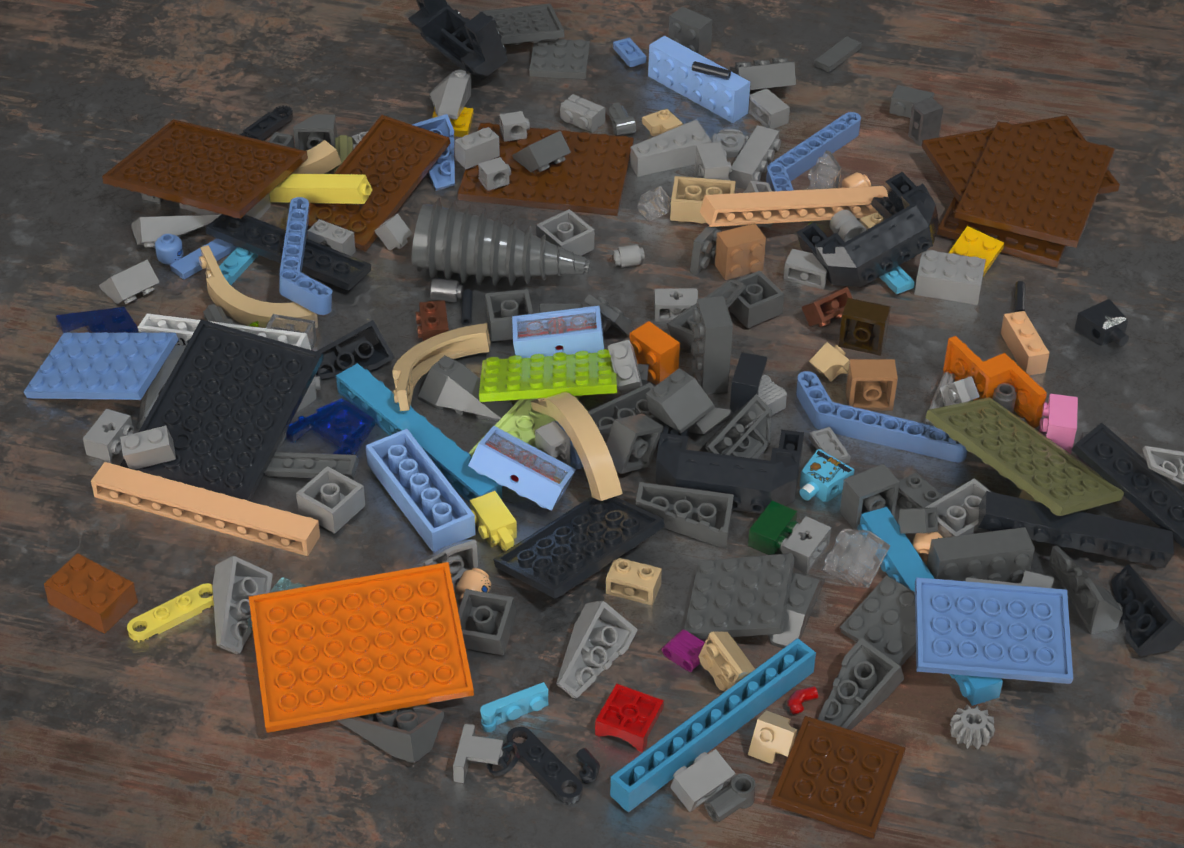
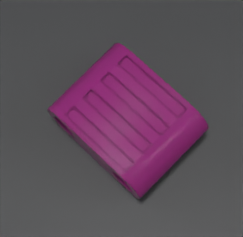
[661,629,705,672]

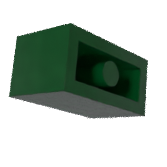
[748,500,798,555]

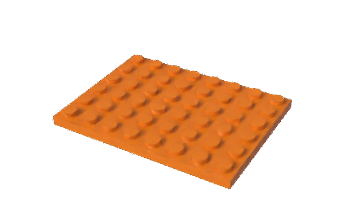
[249,562,474,733]

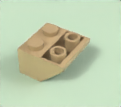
[698,631,755,692]

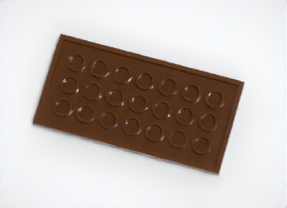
[307,115,450,251]

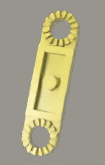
[127,583,214,642]

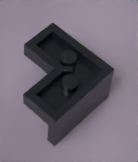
[730,352,767,414]

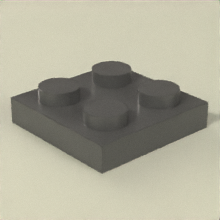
[690,225,722,275]

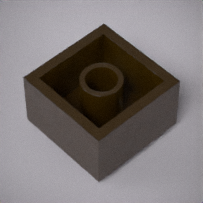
[838,298,891,356]

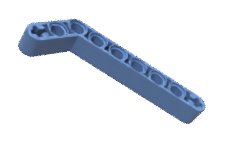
[766,112,861,192]
[279,197,332,315]
[796,371,968,463]

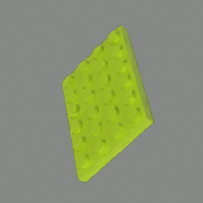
[479,349,617,402]

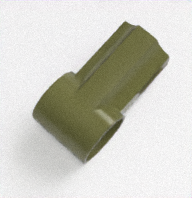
[334,135,353,173]

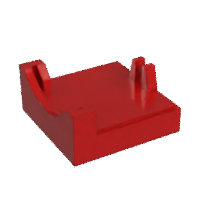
[595,683,664,753]

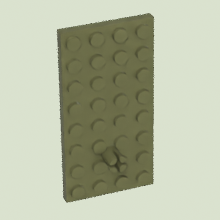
[925,397,1124,516]

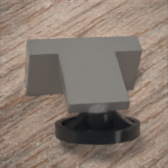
[453,724,520,783]

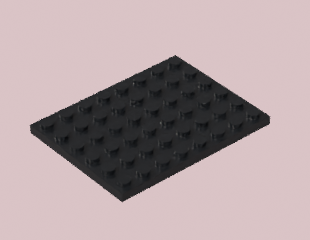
[120,319,324,501]

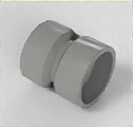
[829,210,866,242]

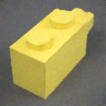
[470,491,517,552]

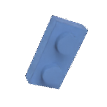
[613,37,647,67]

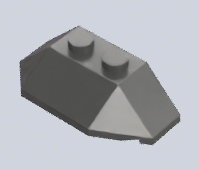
[705,394,772,459]
[768,572,825,648]

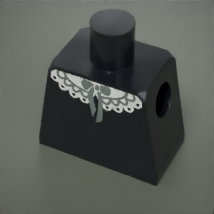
[1075,299,1129,346]

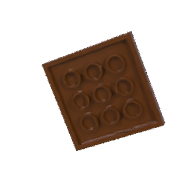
[771,716,906,839]

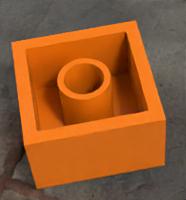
[630,321,680,385]

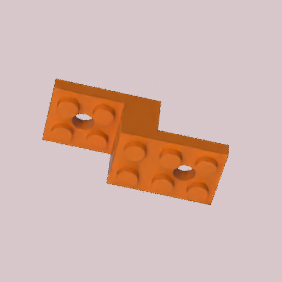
[943,336,1047,428]

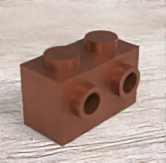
[801,287,853,327]
[415,300,449,341]

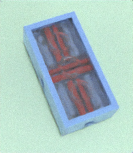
[512,306,604,358]
[468,426,576,511]

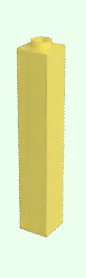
[269,174,372,204]

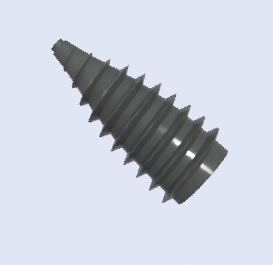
[412,197,591,286]

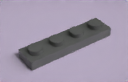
[265,452,359,480]

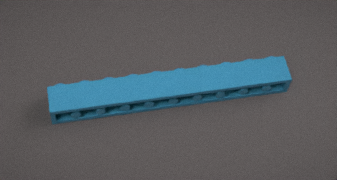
[336,363,503,503]
[858,507,1003,706]
[610,638,816,813]

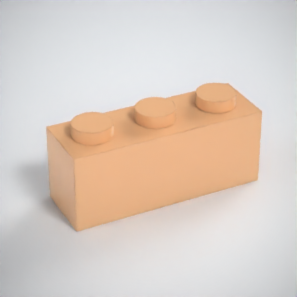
[1000,311,1050,376]

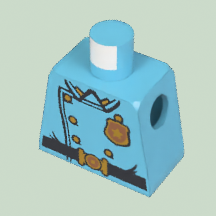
[799,449,855,502]

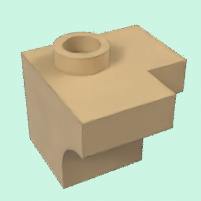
[642,109,683,137]
[809,342,849,382]
[748,710,797,764]

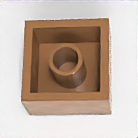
[715,223,766,280]
[845,359,898,411]

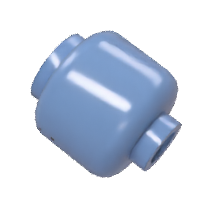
[155,234,184,266]

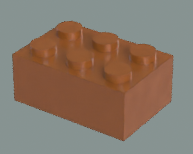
[44,553,138,634]

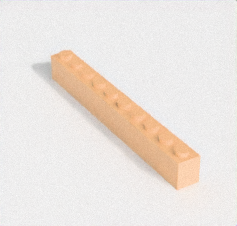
[700,186,888,227]
[91,462,320,556]

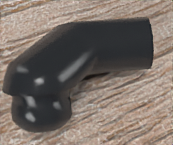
[576,748,600,783]

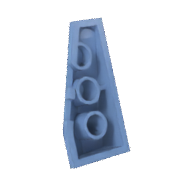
[411,114,455,191]

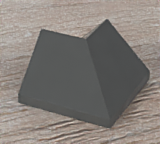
[689,407,733,435]

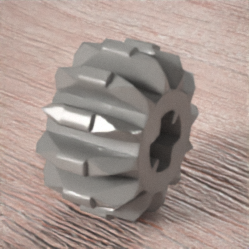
[950,705,995,750]

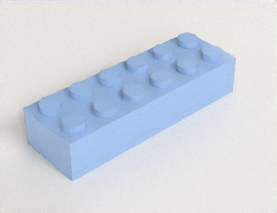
[648,36,750,123]
[366,429,476,553]

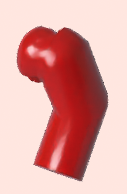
[787,686,818,714]

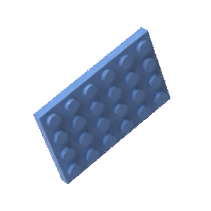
[24,332,179,400]
[915,577,1073,684]

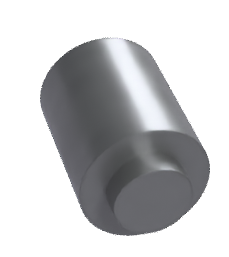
[430,279,463,302]

